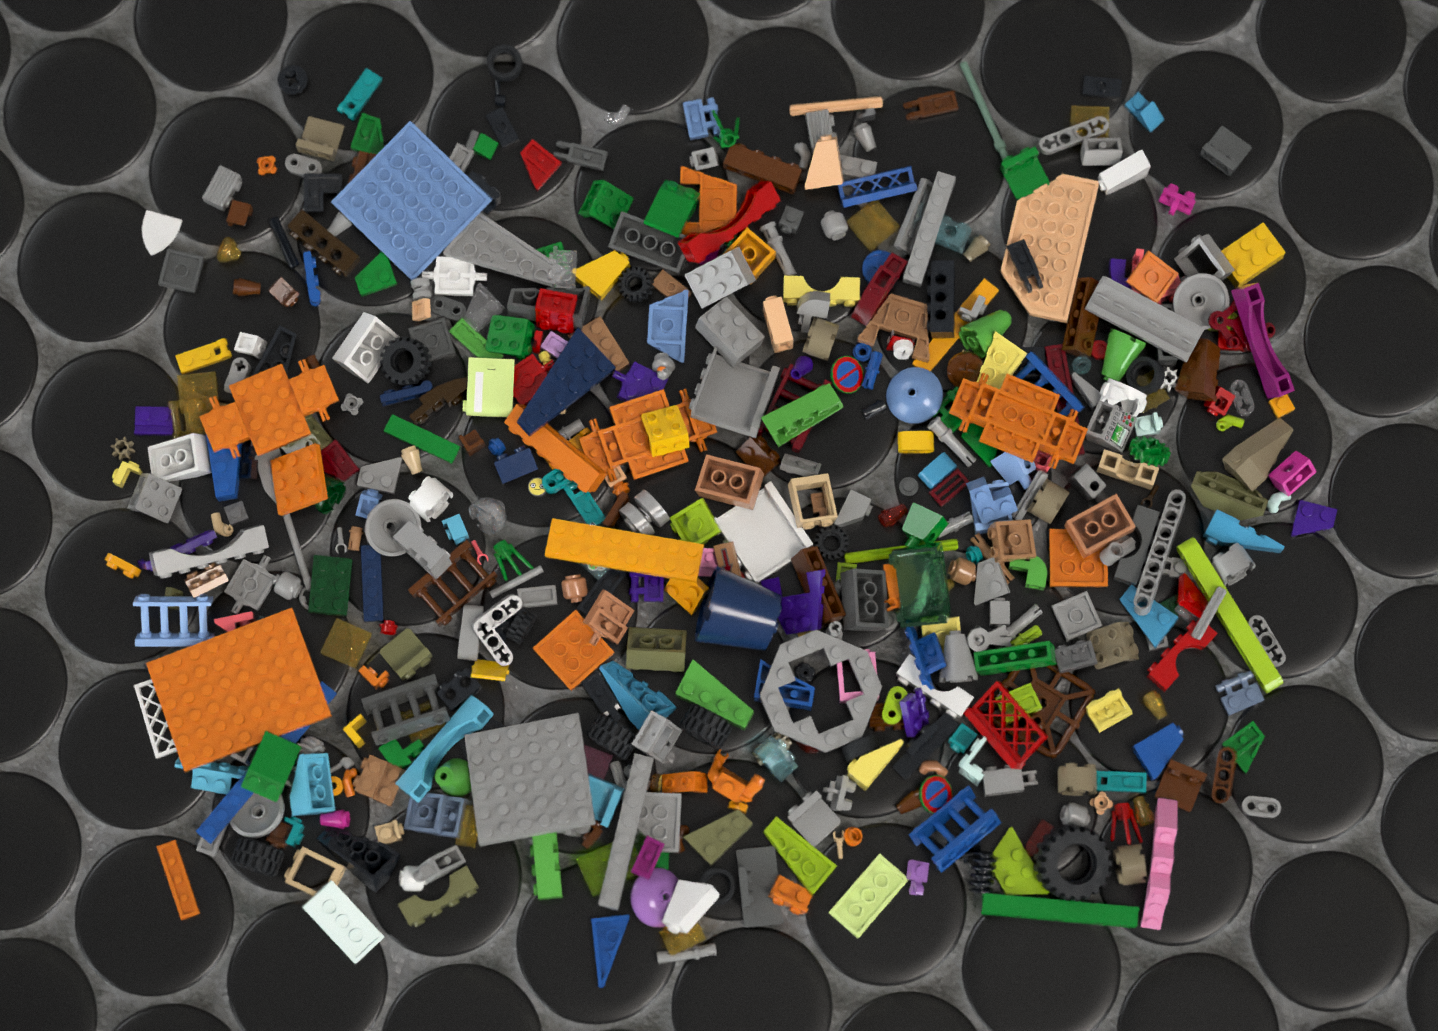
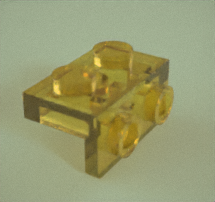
[456,805,478,848]
[659,921,706,956]

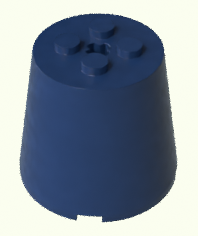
[694,566,782,651]

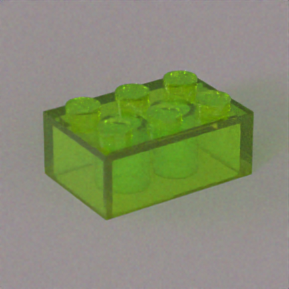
[576,842,638,897]

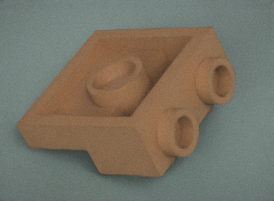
[987,519,1036,563]
[184,562,229,598]
[353,755,406,807]

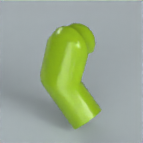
[1216,415,1244,431]

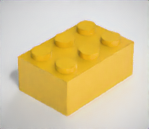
[1221,222,1286,288]

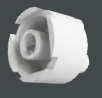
[408,476,453,522]

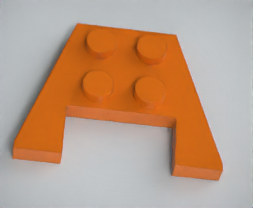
[680,166,737,236]

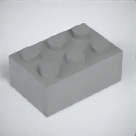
[685,247,756,308]
[695,297,765,368]

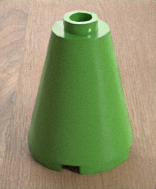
[959,310,1011,359]
[1101,329,1146,382]
[435,758,471,797]

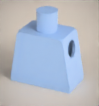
[990,452,1036,490]

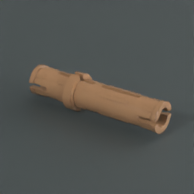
[970,533,1015,584]

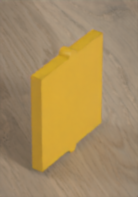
[471,659,509,681]

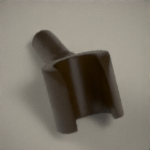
[1141,484,1159,509]

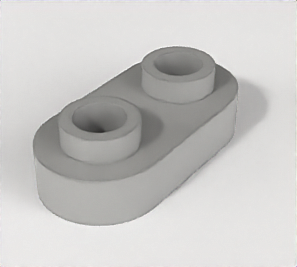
[285,154,322,177]
[1241,796,1281,818]

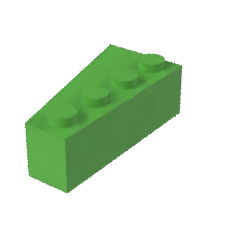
[761,383,843,447]

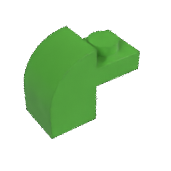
[1008,556,1047,591]

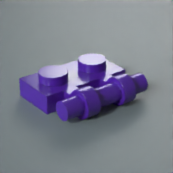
[629,572,664,603]
[900,688,929,737]

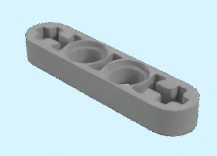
[1039,116,1109,155]

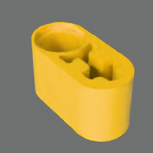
[897,431,934,453]

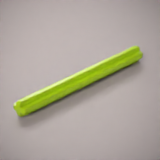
[844,539,958,564]

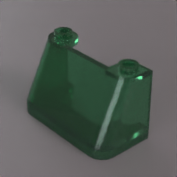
[889,542,951,628]

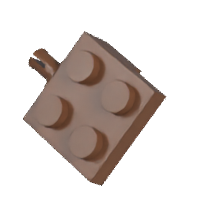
[583,590,635,646]

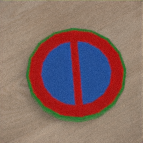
[831,356,864,394]
[919,775,953,814]

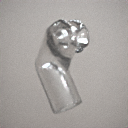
[604,105,631,125]
[1175,605,1197,622]

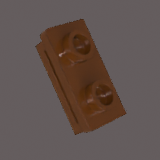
[736,434,782,479]

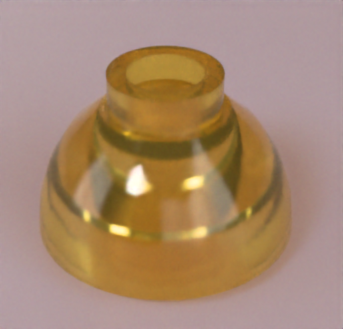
[217,236,241,262]

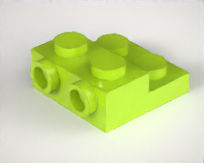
[670,498,722,544]

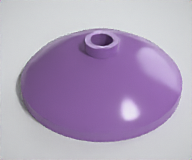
[631,868,678,927]

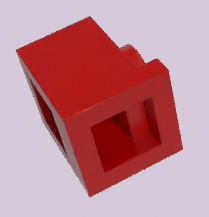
[1204,386,1236,417]

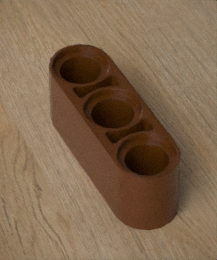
[1212,747,1237,803]

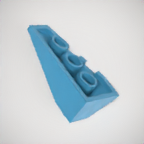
[1203,510,1285,553]
[599,661,676,731]

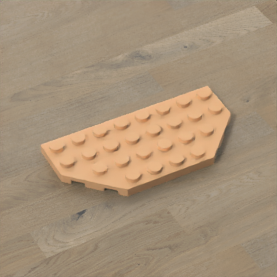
[1001,174,1099,323]

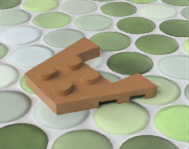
[857,294,930,363]

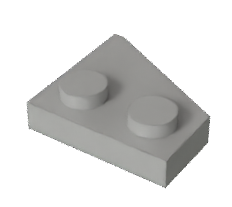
[974,558,1010,605]

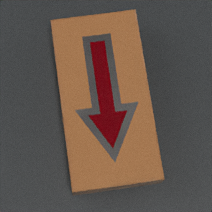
[714,541,742,577]

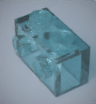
[754,735,798,782]

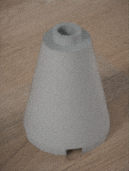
[939,630,978,683]

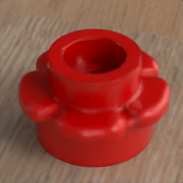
[379,620,398,635]

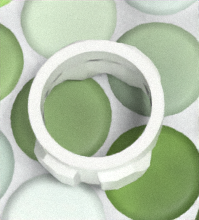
[1100,378,1147,417]

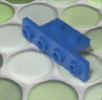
[904,621,947,690]

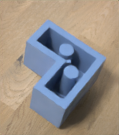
[966,477,1018,524]

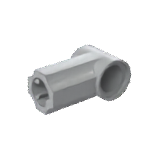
[1099,535,1136,566]

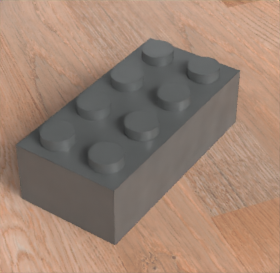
[608,211,686,275]

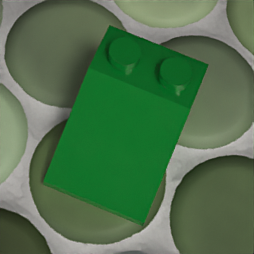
[643,180,700,237]
[241,731,302,803]

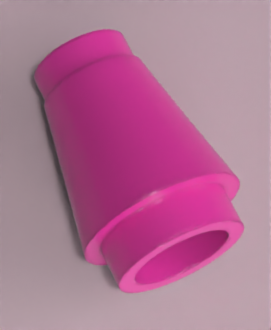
[320,809,350,829]

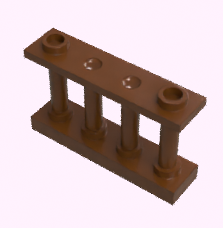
[408,540,498,627]

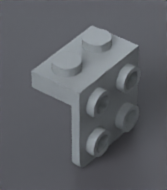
[787,791,841,847]

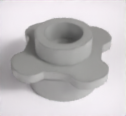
[341,393,363,415]

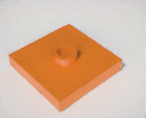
[1126,251,1179,303]

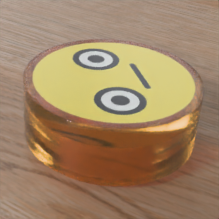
[651,773,662,793]

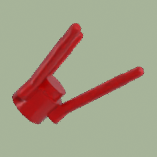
[1110,803,1143,845]

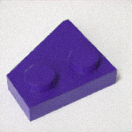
[1291,500,1337,537]

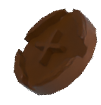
[947,351,984,388]

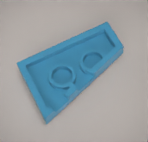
[1120,585,1178,649]

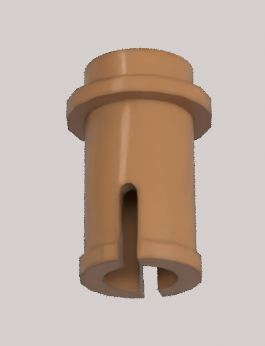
[347,526,364,551]

